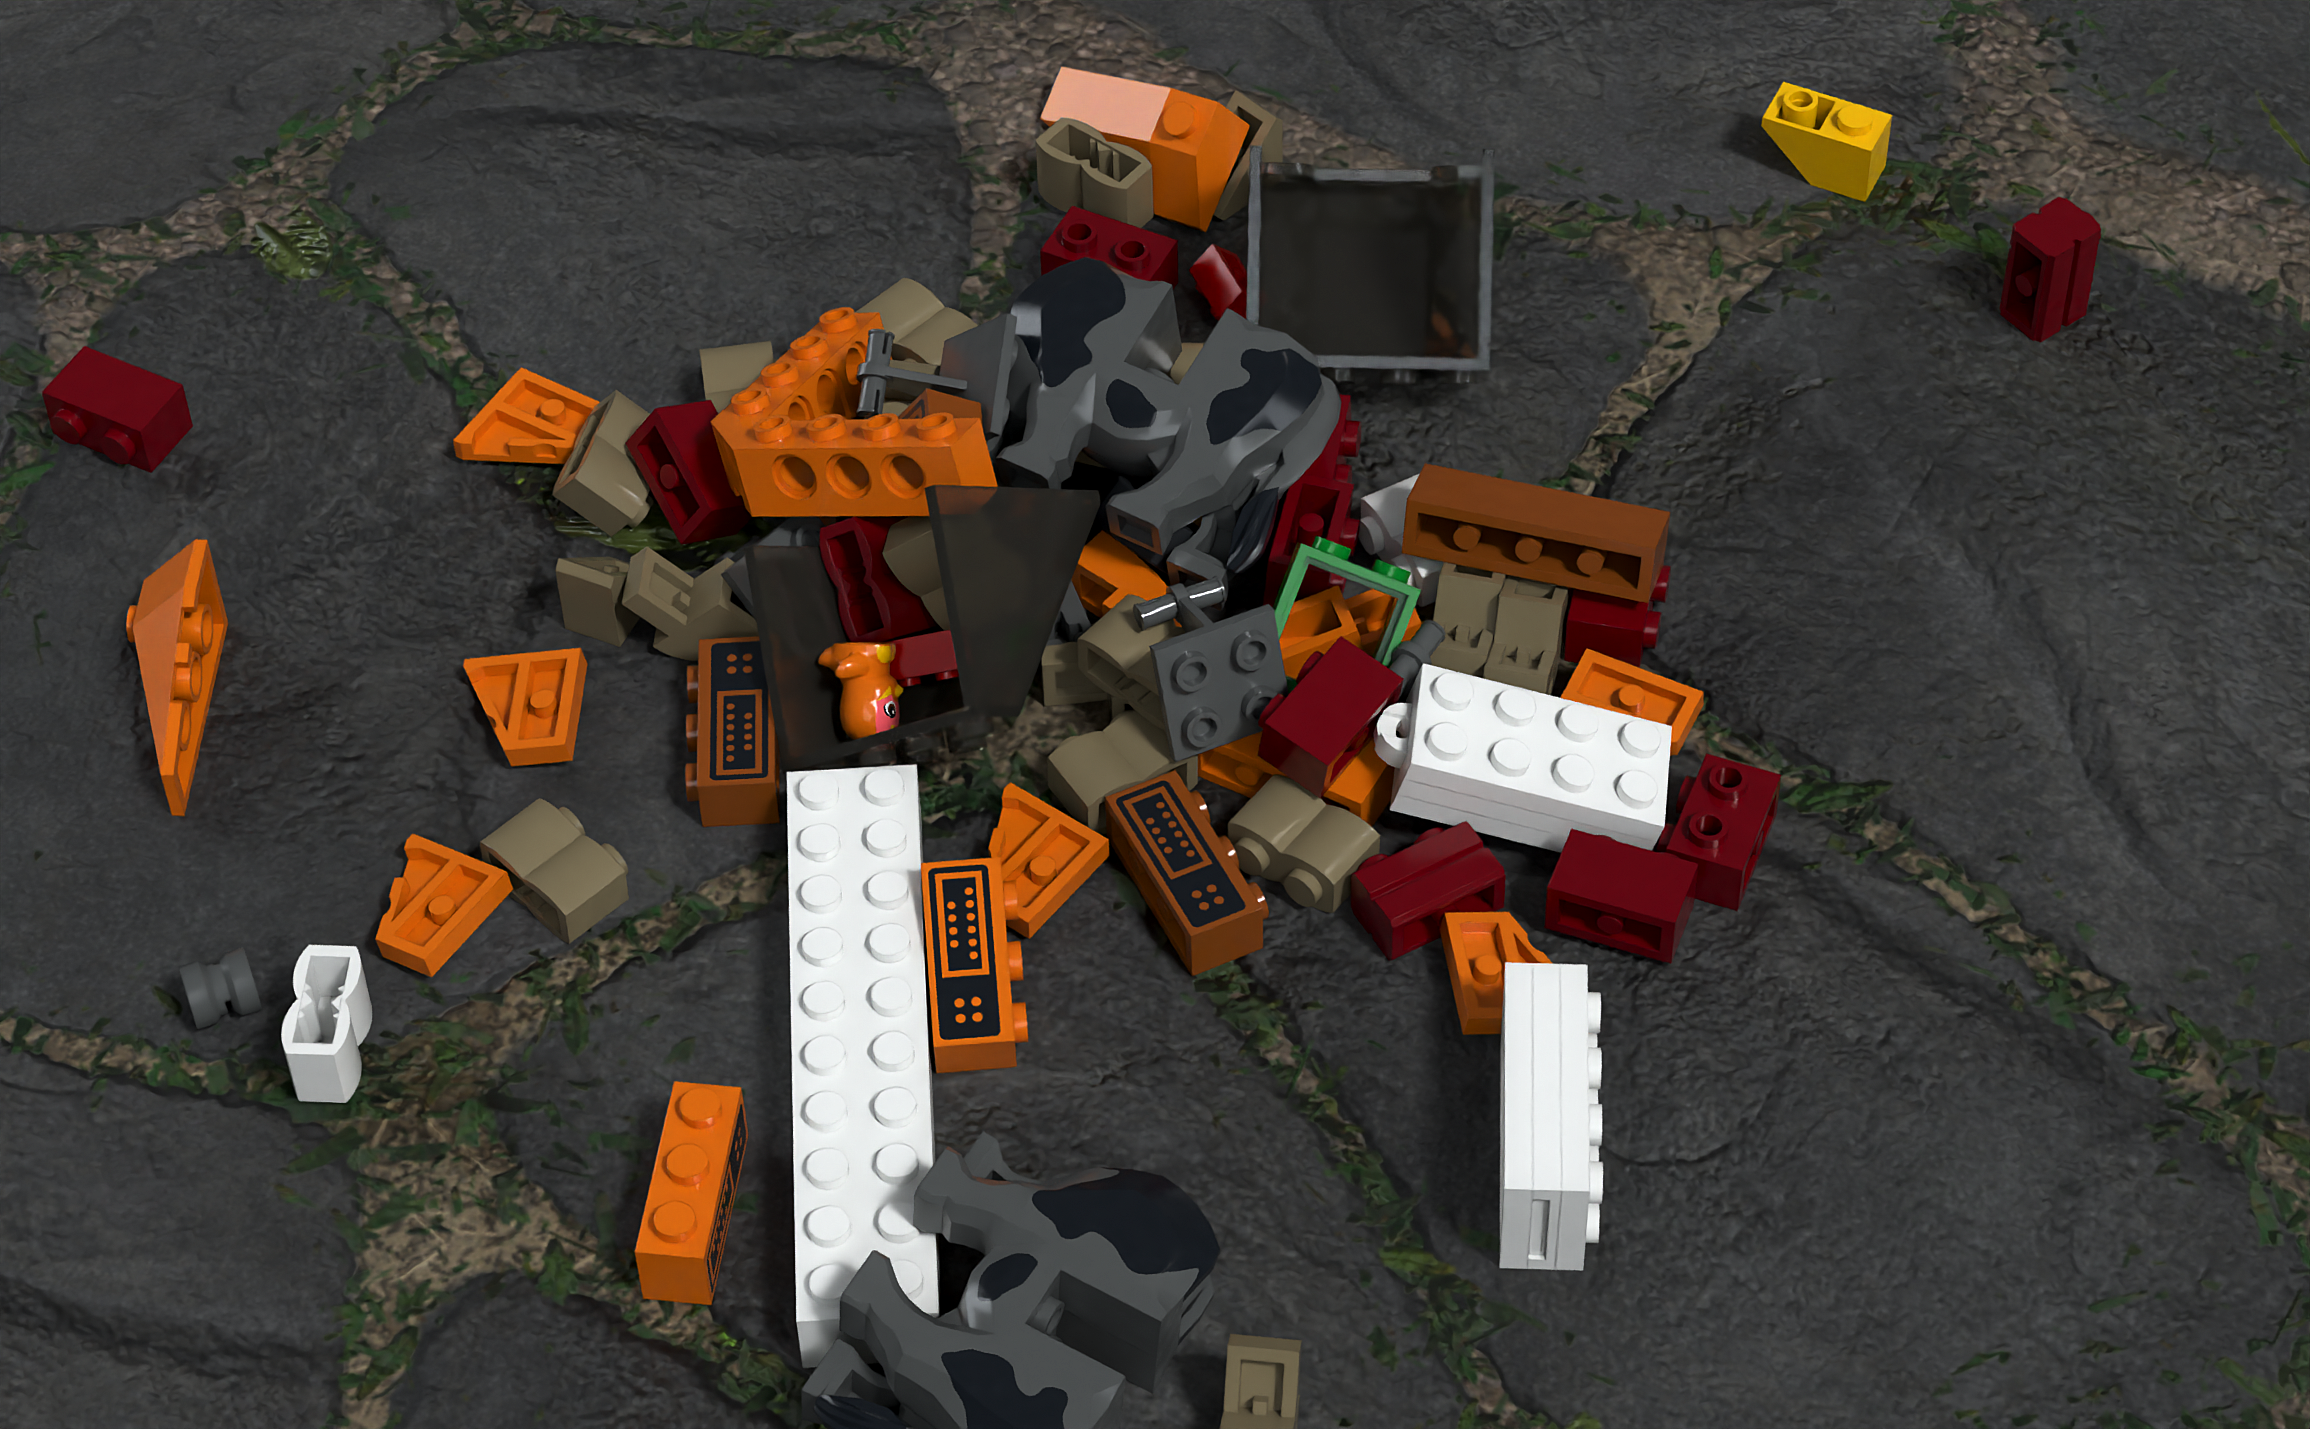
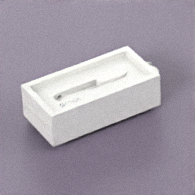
[1373,663,1672,853]
[1499,962,1603,1271]

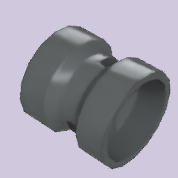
[178,947,262,1030]

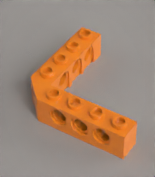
[711,307,998,517]

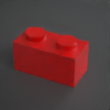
[1189,243,1266,321]
[885,627,969,687]

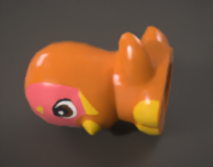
[818,642,903,743]

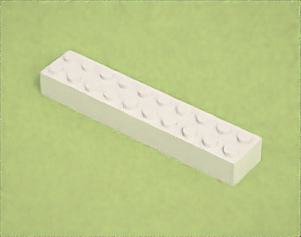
[787,764,942,1368]

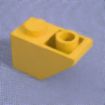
[1761,81,1892,202]

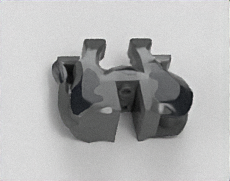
[981,257,1342,611]
[801,1131,1220,1429]

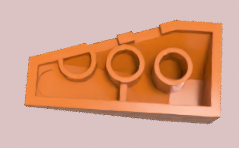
[1040,66,1250,232]
[126,539,228,816]

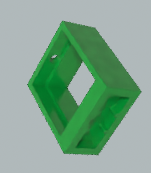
[1272,536,1421,694]

